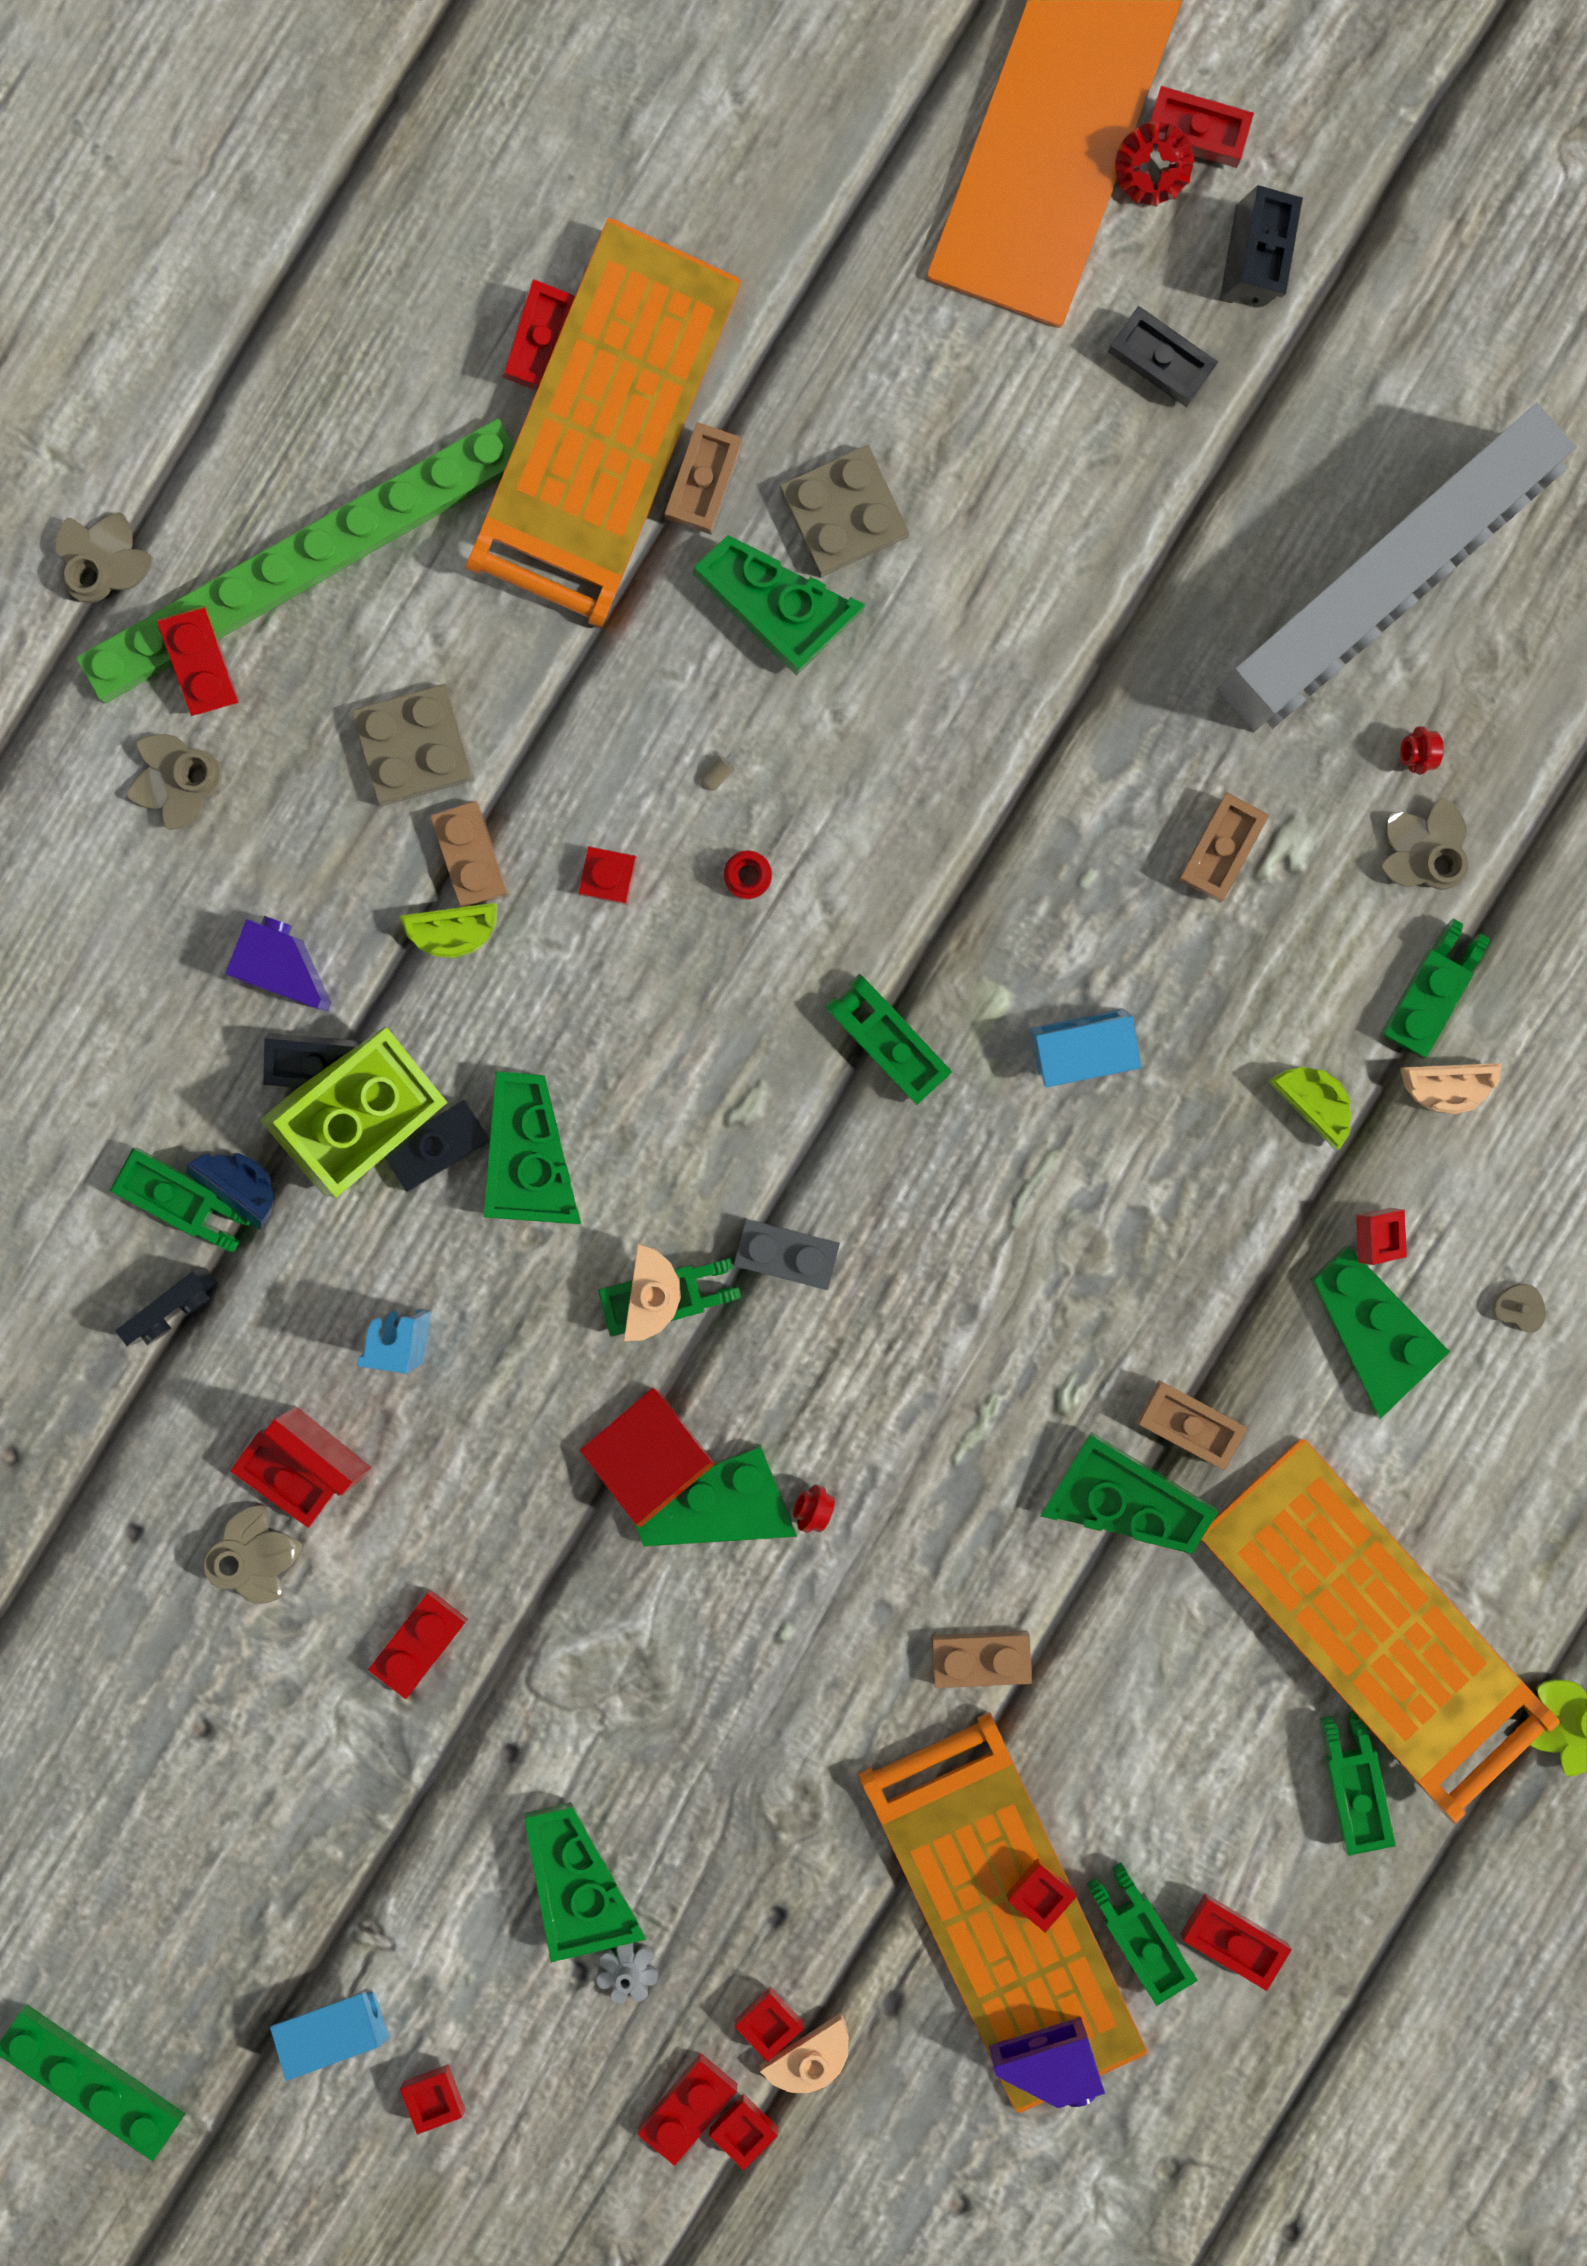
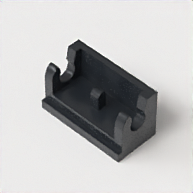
[1219,185,1303,308]

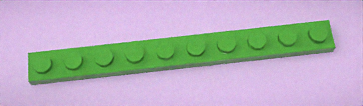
[76,418,515,703]

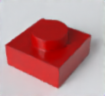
[578,846,637,905]
[1356,1208,1407,1265]
[1006,1858,1077,1933]
[734,1986,803,2062]
[400,2064,465,2135]
[709,2094,778,2170]

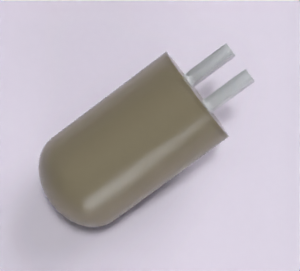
[701,753,737,791]

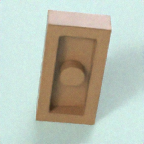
[665,422,743,535]
[1178,792,1269,903]
[430,801,509,908]
[1136,1380,1248,1470]
[932,1631,1032,1688]

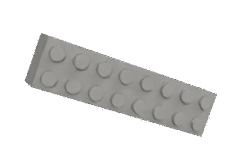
[1216,402,1577,732]

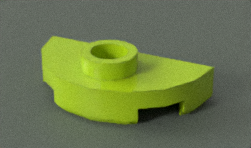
[399,903,498,959]
[1267,1067,1352,1150]

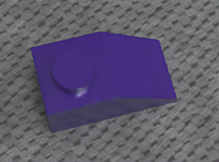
[226,915,331,1012]
[989,2017,1105,2108]

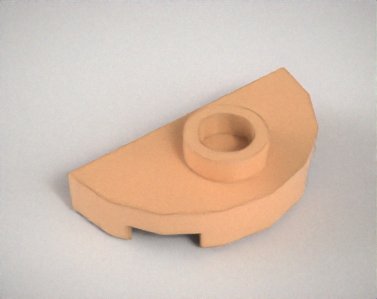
[1400,1063,1502,1114]
[624,1243,681,1341]
[760,2013,849,2093]

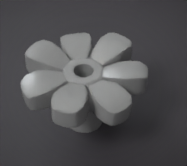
[597,1943,659,2004]

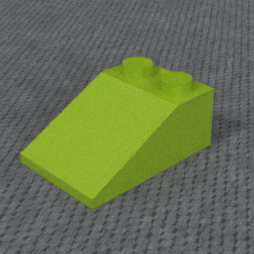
[260,1027,448,1198]

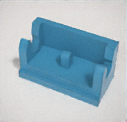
[1029,1009,1142,1088]
[357,1309,431,1374]
[270,1991,390,2081]

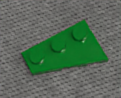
[693,535,866,676]
[483,1071,582,1225]
[1310,1246,1450,1419]
[1040,1432,1218,1554]
[635,1444,797,1547]
[524,1802,647,1963]

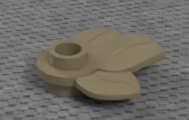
[56,512,153,603]
[127,734,222,830]
[1381,798,1468,890]
[203,1505,302,1604]

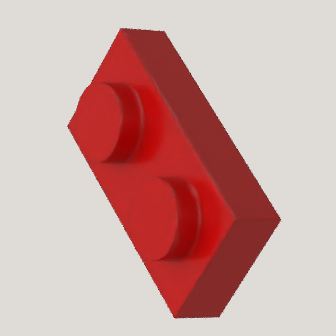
[1150,86,1254,168]
[502,279,575,391]
[157,605,239,716]
[230,1429,335,1528]
[368,1589,468,1699]
[1180,1893,1292,1991]
[638,2053,738,2166]

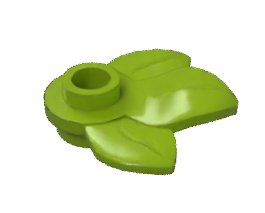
[1530,1679,1587,1776]

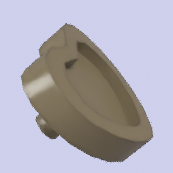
[1492,1284,1546,1333]

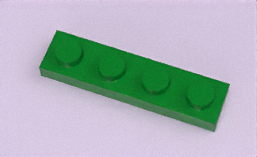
[0,2004,186,2162]

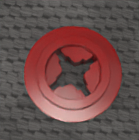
[1115,121,1195,207]

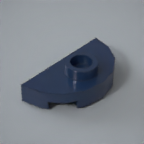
[186,1153,274,1230]

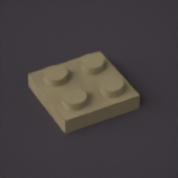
[780,444,909,578]
[352,684,475,807]

